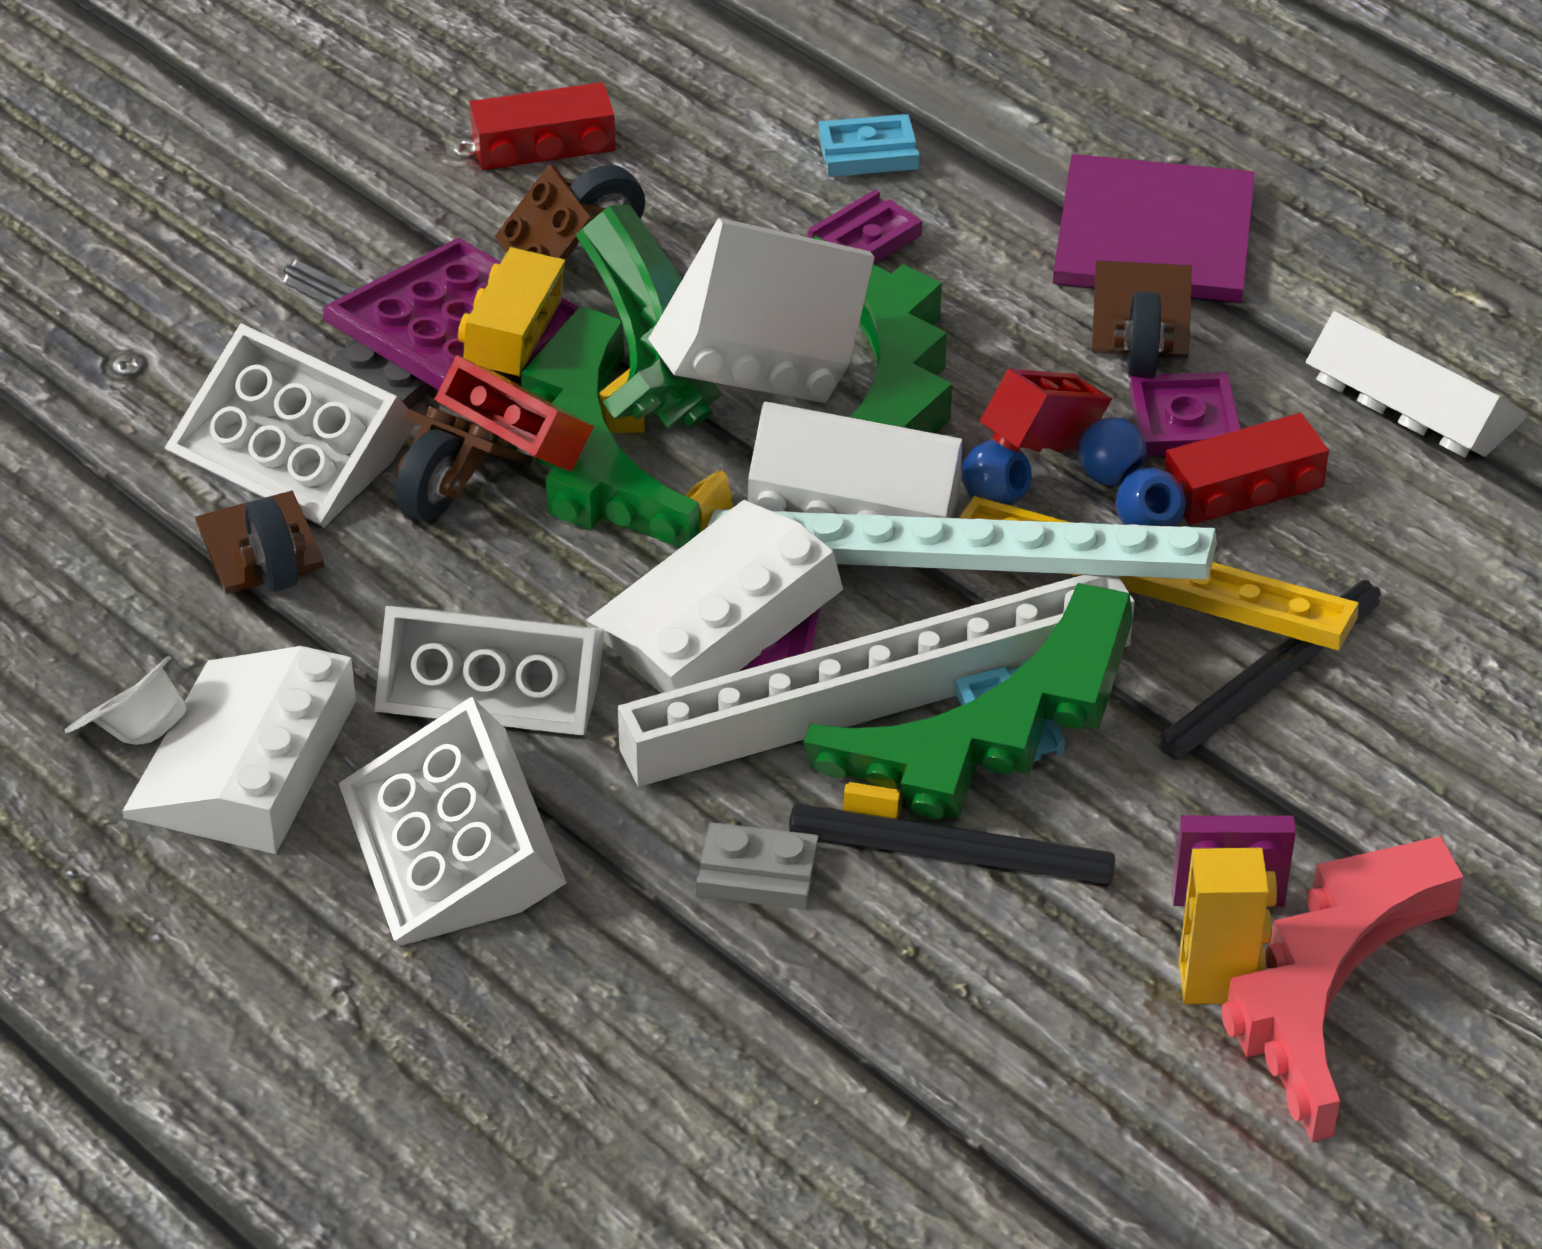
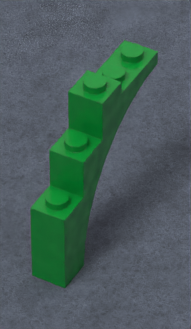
[576,204,723,428]
[813,236,952,434]
[521,305,700,548]
[803,583,1133,820]

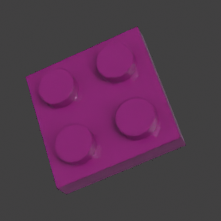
[1129,372,1240,457]
[1172,815,1296,907]

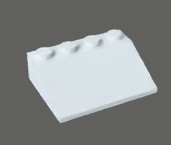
[648,217,874,403]
[165,323,416,528]
[585,500,843,693]
[122,646,356,854]
[338,697,567,946]

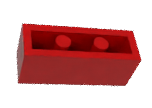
[469,82,616,170]
[434,355,594,472]
[979,369,1112,453]
[1164,412,1329,525]

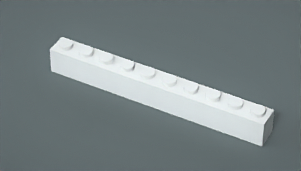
[618,574,1135,787]

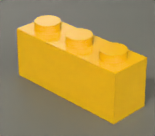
[458,247,565,376]
[1179,848,1277,1004]

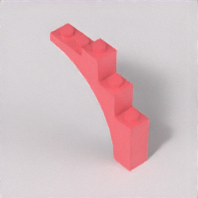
[1221,836,1463,1142]

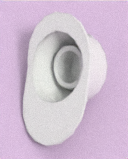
[64,656,187,745]

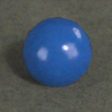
[1078,416,1147,487]
[961,440,1032,506]
[1115,468,1187,527]

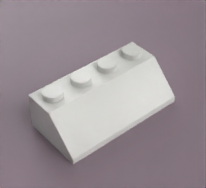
[1305,311,1528,458]
[748,402,962,518]
[374,606,605,735]

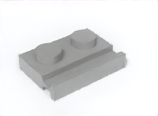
[696,822,818,910]

